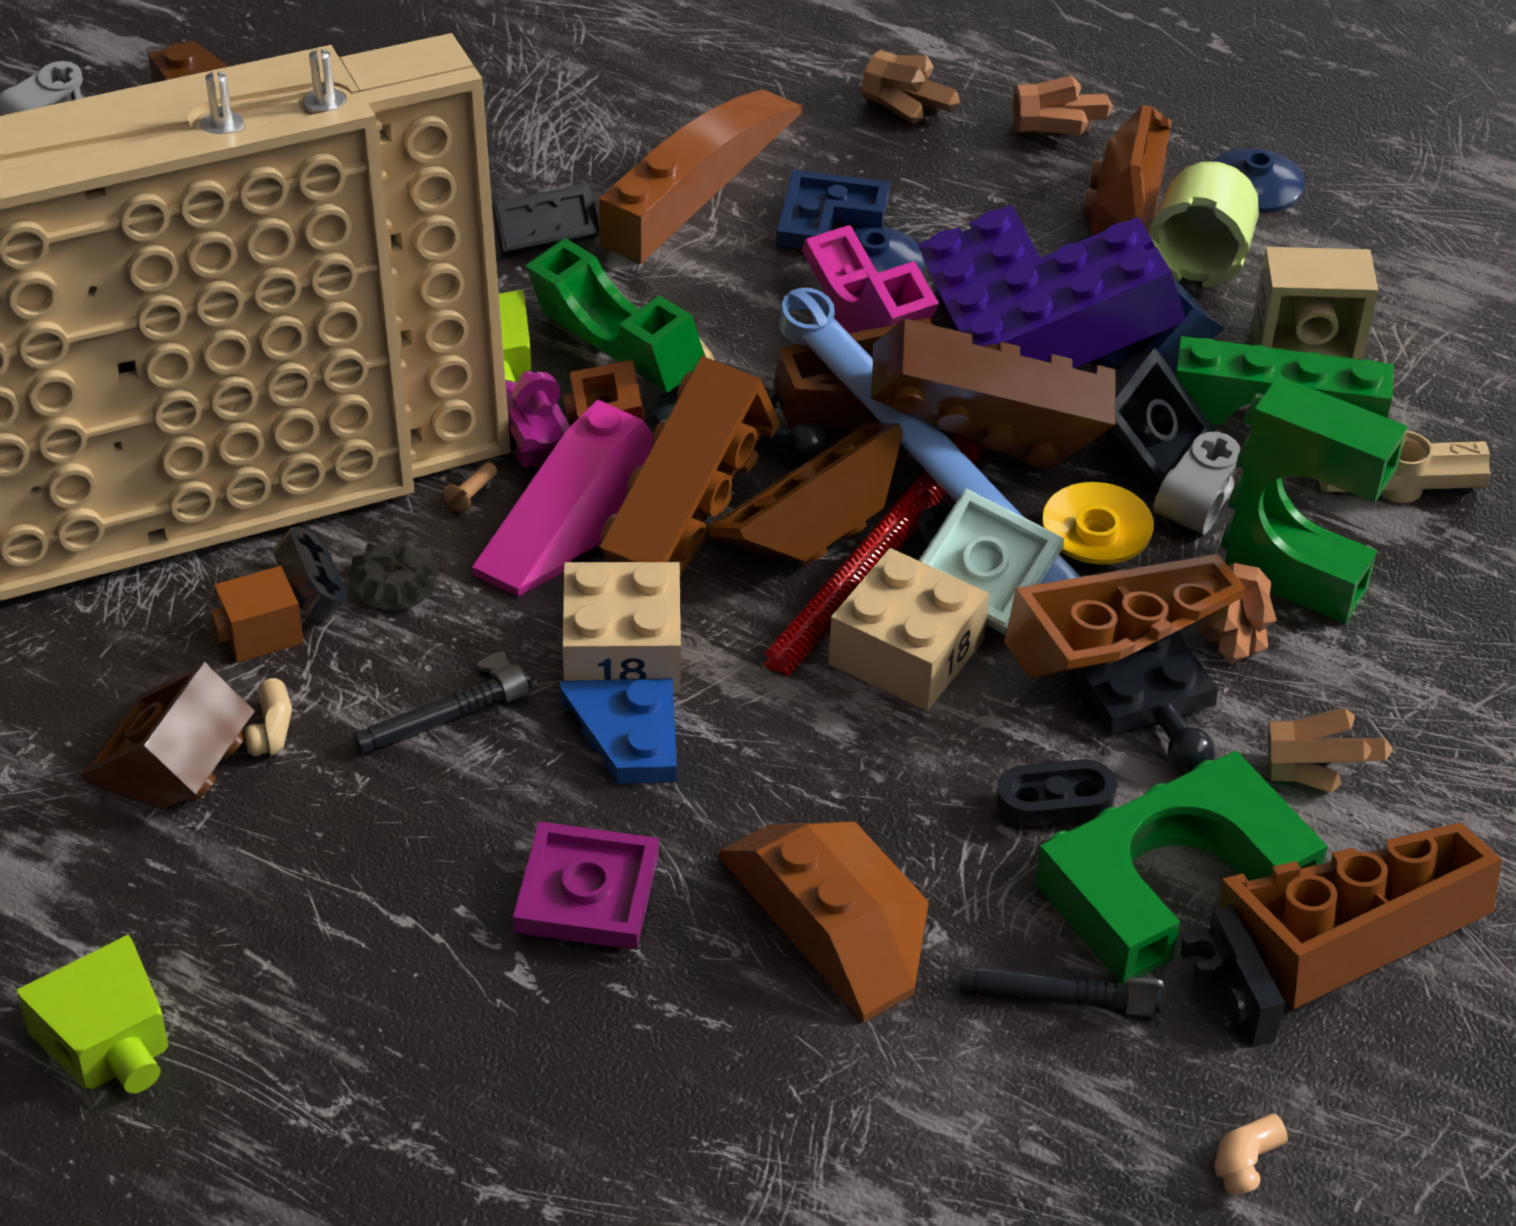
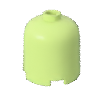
[1149,162,1259,288]

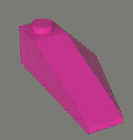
[472,399,654,597]

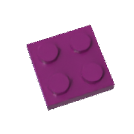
[513,822,659,950]

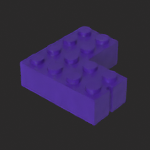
[917,204,1186,368]

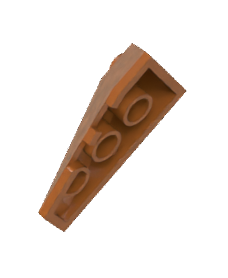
[1004,554,1246,678]

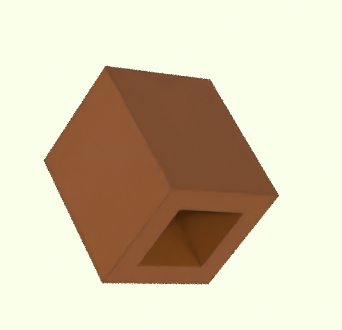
[209,566,304,663]

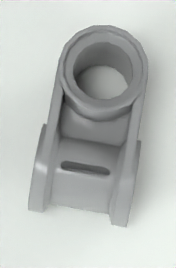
[0,61,84,116]
[1153,432,1240,535]

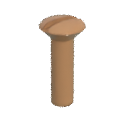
[444,462,497,513]

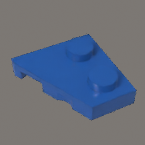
[560,678,677,784]

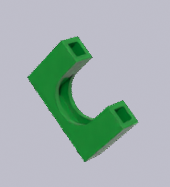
[1221,376,1408,624]
[1035,750,1328,984]

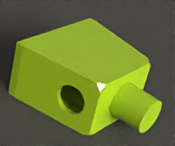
[16,935,169,1093]

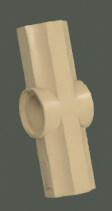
[1318,431,1490,503]

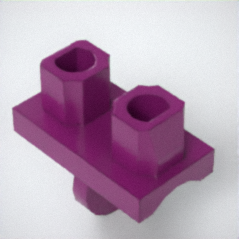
[505,371,570,468]

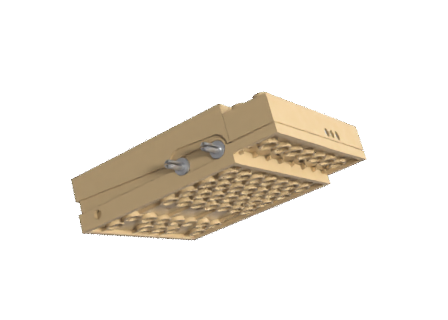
[0,33,511,601]

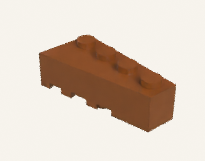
[600,356,781,577]
[1220,822,1502,1009]

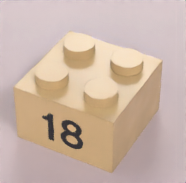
[1251,247,1378,360]
[828,548,990,711]
[563,562,681,693]

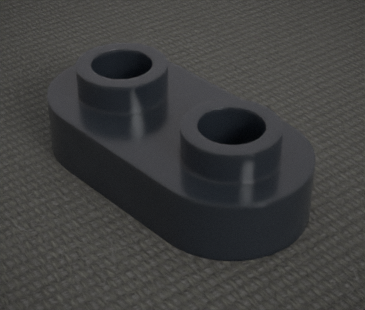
[996,759,1117,827]

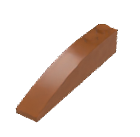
[599,89,802,264]

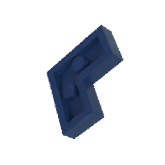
[776,170,890,251]

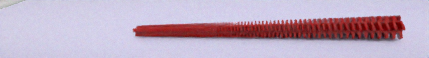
[764,434,987,676]

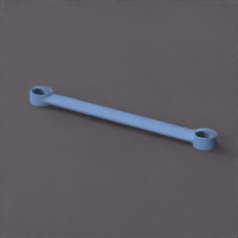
[778,288,1080,584]

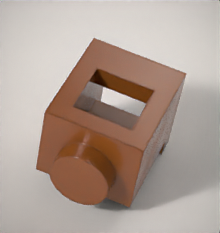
[564,360,646,426]

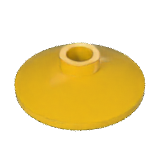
[1042,482,1154,564]

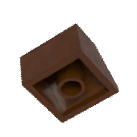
[80,662,255,809]

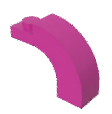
[802,225,938,334]

